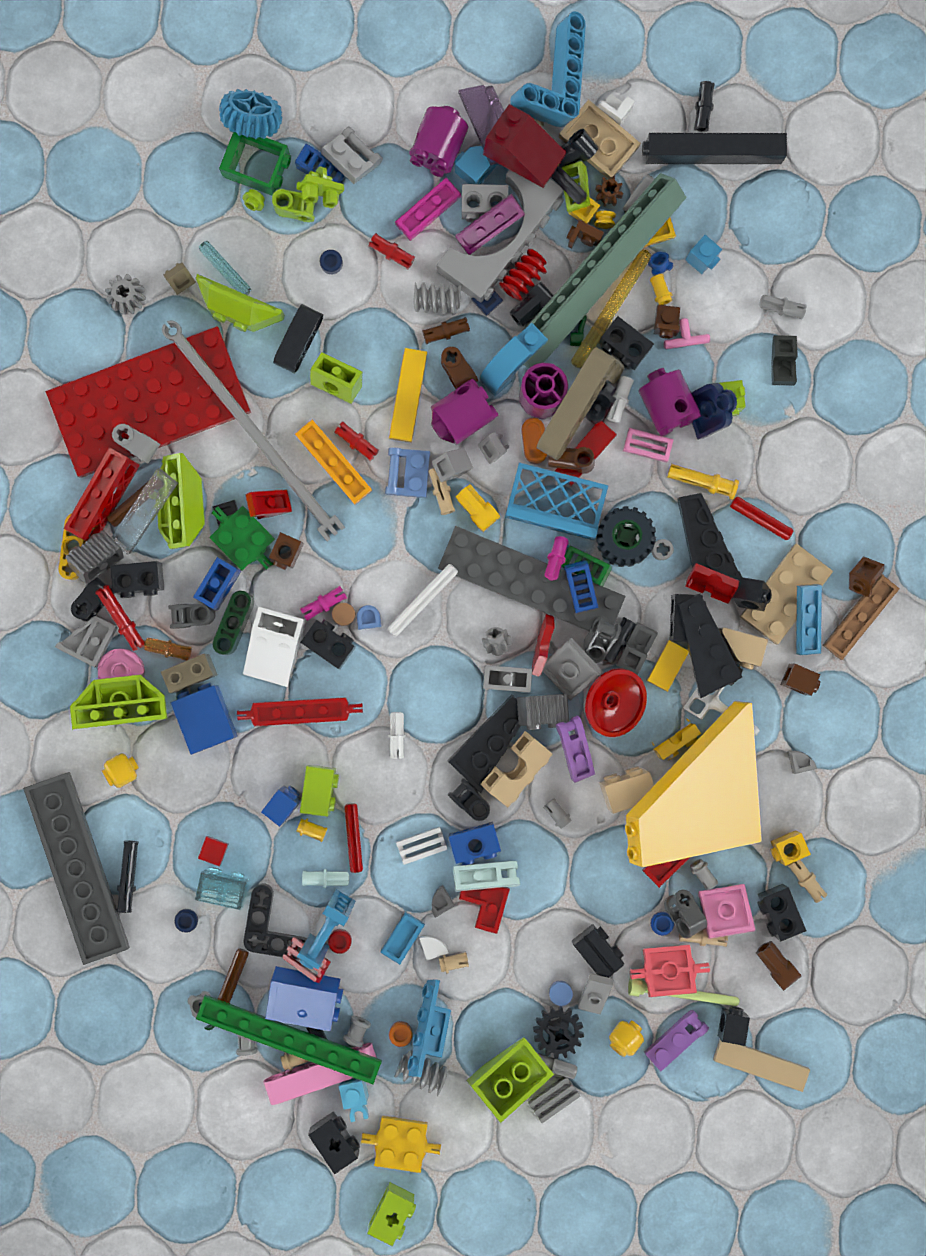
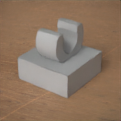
[478,432,509,464]

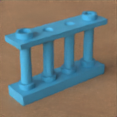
[297,889,356,969]

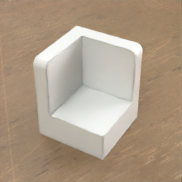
[598,94,635,126]

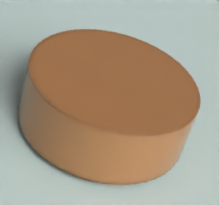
[332,603,356,626]

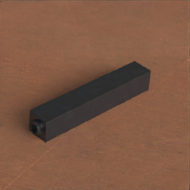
[642,133,787,164]

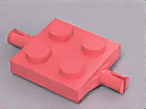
[630,945,710,997]

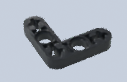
[243,883,307,960]

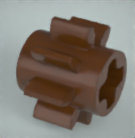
[595,176,624,207]

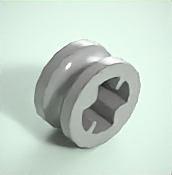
[651,539,674,561]

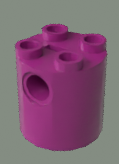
[409,106,469,177]
[519,363,568,420]
[638,368,701,437]
[431,379,499,445]

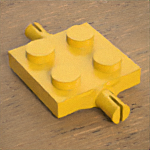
[361,1116,441,1173]

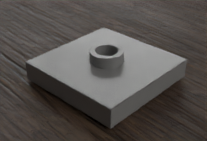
[542,638,603,701]

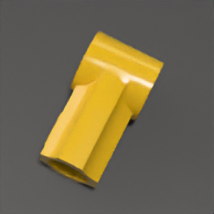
[455,484,500,532]

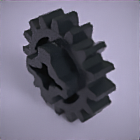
[533,1006,584,1059]

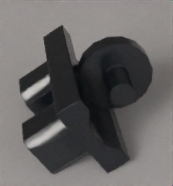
[585,382,617,423]

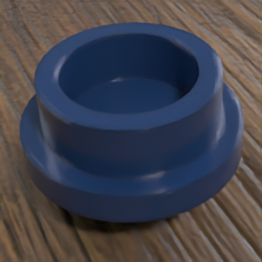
[174,909,198,933]

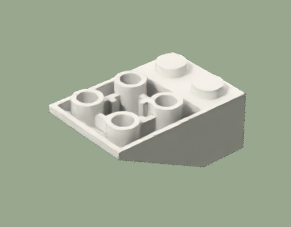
[243,607,307,687]

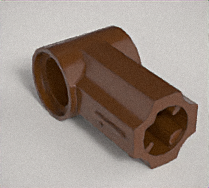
[548,447,595,474]
[756,941,802,991]

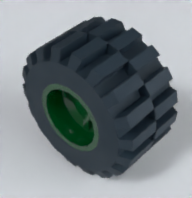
[596,506,656,567]

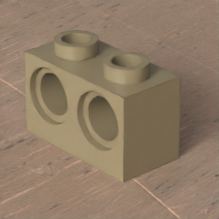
[161,654,218,693]

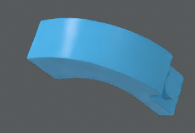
[480,323,548,396]

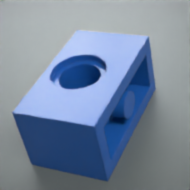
[193,557,242,610]
[261,785,302,827]
[448,822,501,866]

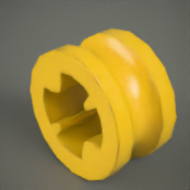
[595,210,616,229]

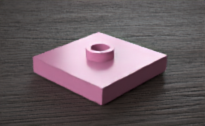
[698,884,756,939]

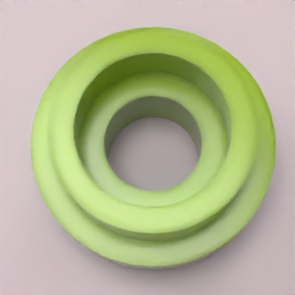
[242,189,265,211]

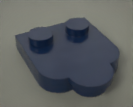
[691,383,737,440]

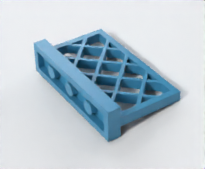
[505,463,608,540]

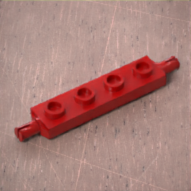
[237,697,363,726]

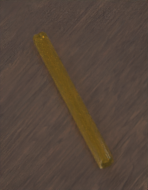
[571,249,652,369]

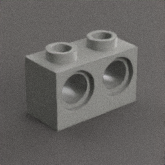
[462,184,508,223]

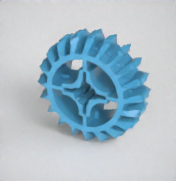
[219,89,282,139]

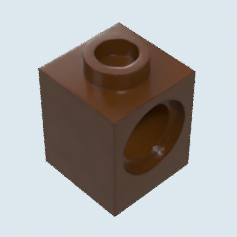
[269,532,304,570]
[780,663,821,696]

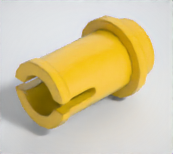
[650,274,673,305]
[296,818,327,842]

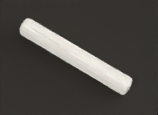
[388,564,458,636]

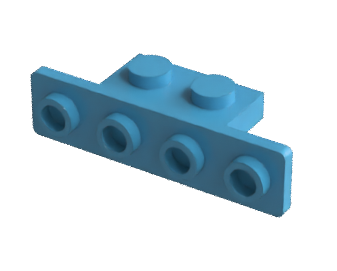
[407,979,451,1077]

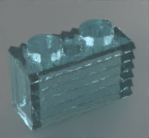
[195,867,250,910]

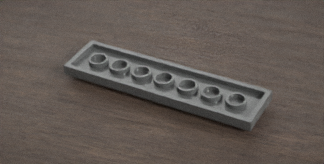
[438,526,626,631]
[23,772,130,965]

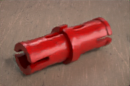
[368,233,415,270]
[334,421,379,461]

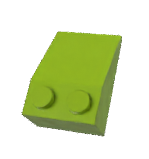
[466,1037,554,1123]

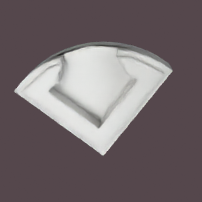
[419,936,449,960]

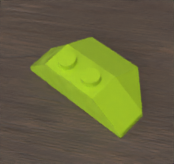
[196,274,285,332]
[156,453,205,549]
[70,675,167,730]

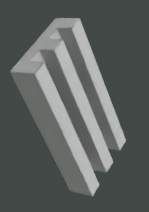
[528,1077,580,1123]

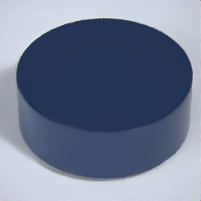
[319,250,343,275]

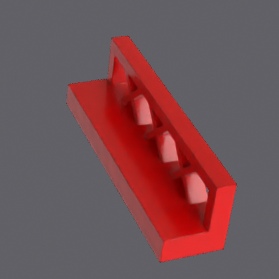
[63,447,140,541]

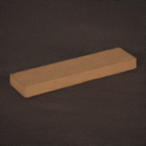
[822,574,900,660]

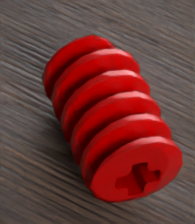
[499,248,547,301]

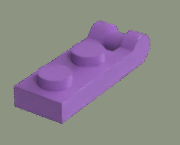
[556,716,595,783]
[644,1009,709,1071]

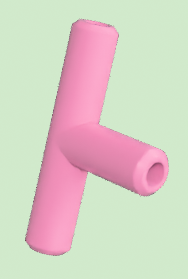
[664,318,710,349]

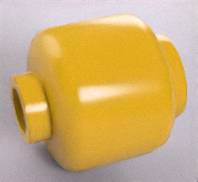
[101,753,139,788]
[609,1020,644,1057]

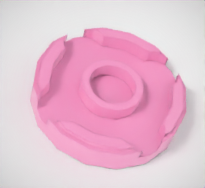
[97,648,145,679]

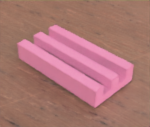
[623,428,674,463]

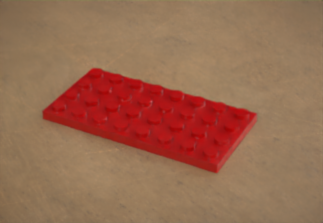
[45,326,251,478]

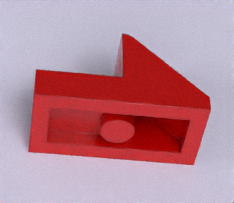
[245,489,292,519]

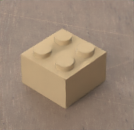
[599,766,654,814]

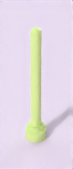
[628,978,740,1006]

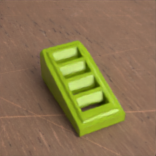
[562,161,590,213]

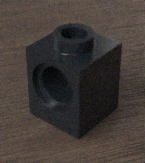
[732,577,772,611]
[717,1006,750,1046]

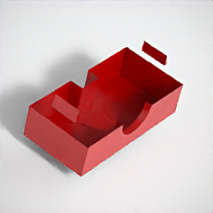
[685,563,739,604]

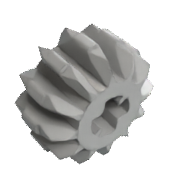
[105,274,146,315]

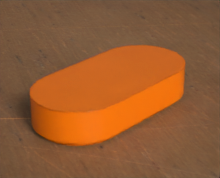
[521,418,547,464]

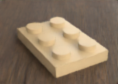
[559,99,641,179]

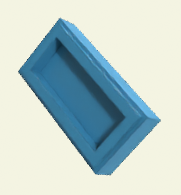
[380,911,425,965]

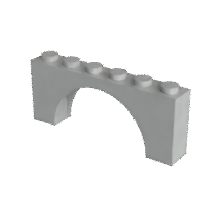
[437,170,564,303]

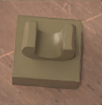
[163,262,196,295]

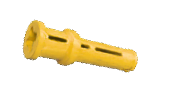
[667,463,739,500]

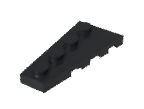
[677,493,742,580]
[678,594,742,698]
[447,694,521,793]

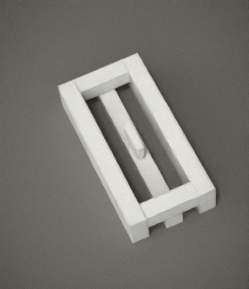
[396,827,448,865]

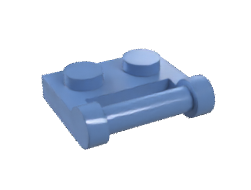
[385,448,430,498]

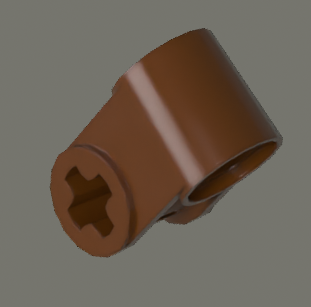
[441,347,479,389]

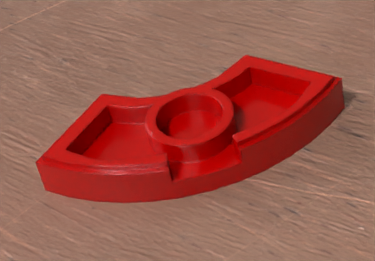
[532,614,555,677]

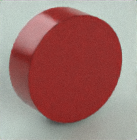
[328,929,352,954]

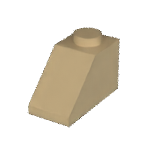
[718,627,768,670]

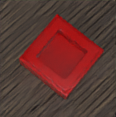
[198,836,229,867]

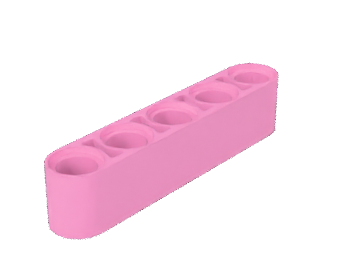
[263,1043,377,1105]

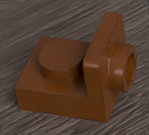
[566,220,604,249]
[654,305,681,339]
[849,556,885,597]

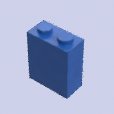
[170,683,238,755]

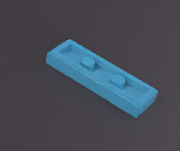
[796,584,822,655]

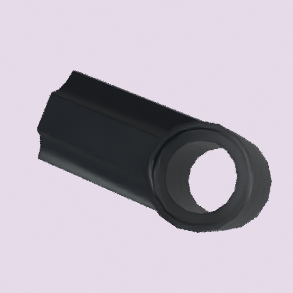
[559,129,598,168]
[510,282,554,328]

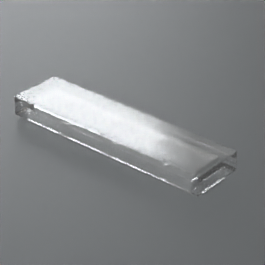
[111,468,178,555]

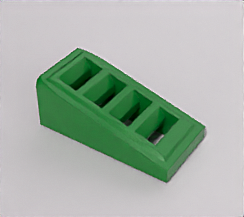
[561,545,612,586]

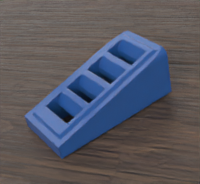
[295,143,345,183]
[564,560,599,613]

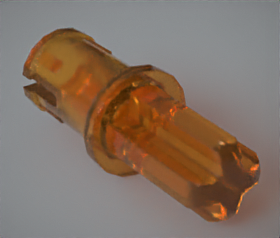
[144,638,192,661]

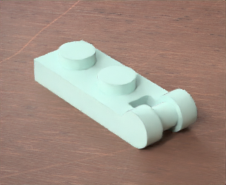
[453,861,520,892]

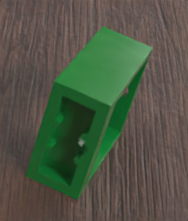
[219,132,291,196]

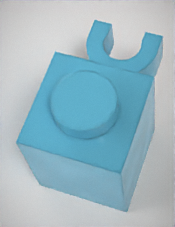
[339,1078,369,1122]

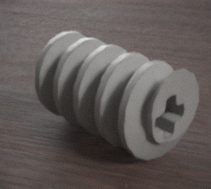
[413,282,461,315]
[394,1050,447,1096]

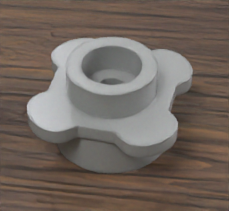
[188,991,210,1018]

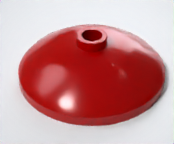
[585,668,647,737]

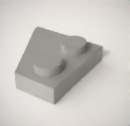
[55,616,118,667]

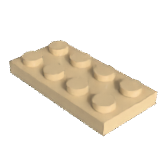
[740,543,833,645]

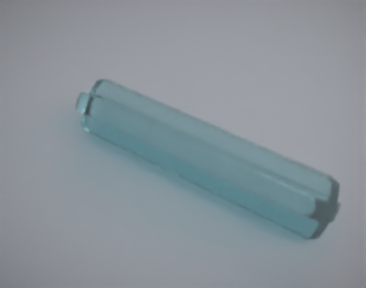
[199,240,252,295]

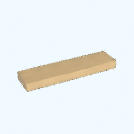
[713,1039,810,1092]

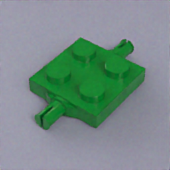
[209,506,275,571]

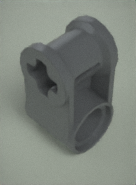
[168,603,215,629]
[584,617,621,663]
[664,889,707,939]

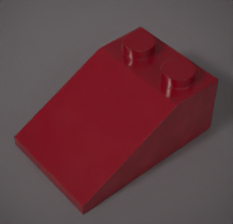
[483,104,566,188]

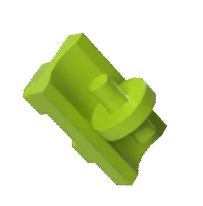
[297,166,344,209]

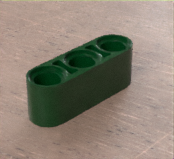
[212,590,254,655]

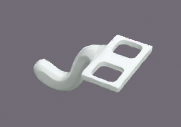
[683,686,760,736]

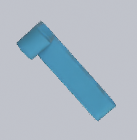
[510,11,586,127]

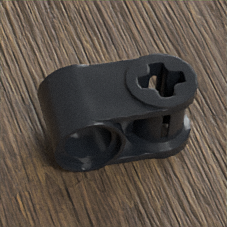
[71,577,114,621]
[447,778,490,821]

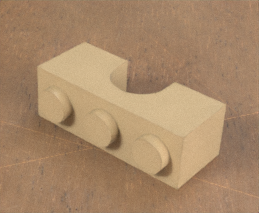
[481,731,552,808]

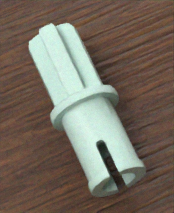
[302,869,349,888]

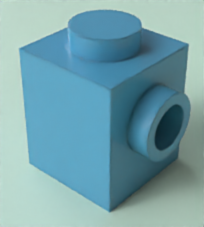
[685,235,722,274]

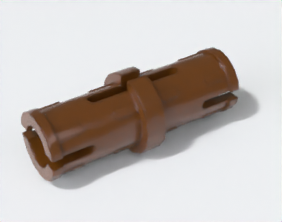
[422,317,470,345]

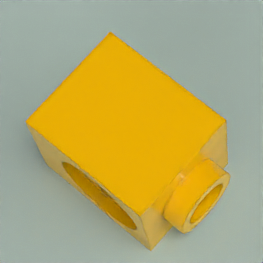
[770,830,811,866]

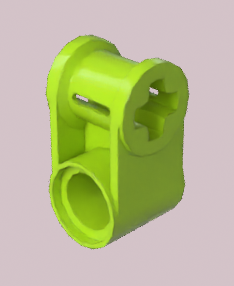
[272,189,318,222]

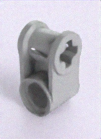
[112,424,160,464]

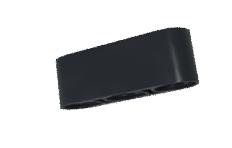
[273,304,324,374]

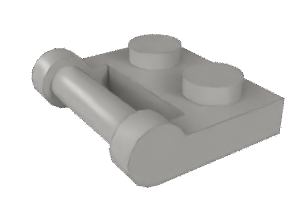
[321,126,383,184]

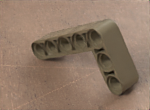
[537,347,624,460]

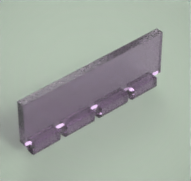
[458,85,504,165]

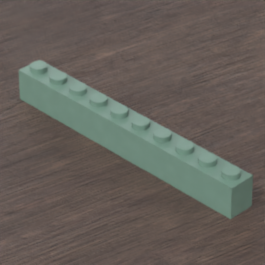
[523,173,687,369]

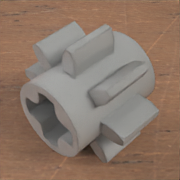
[482,627,512,656]

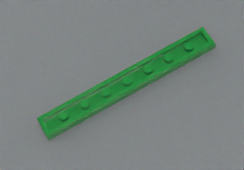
[196,995,382,1085]

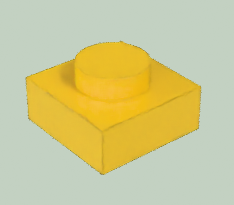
[568,197,601,224]

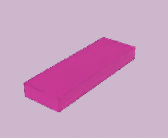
[395,177,461,241]

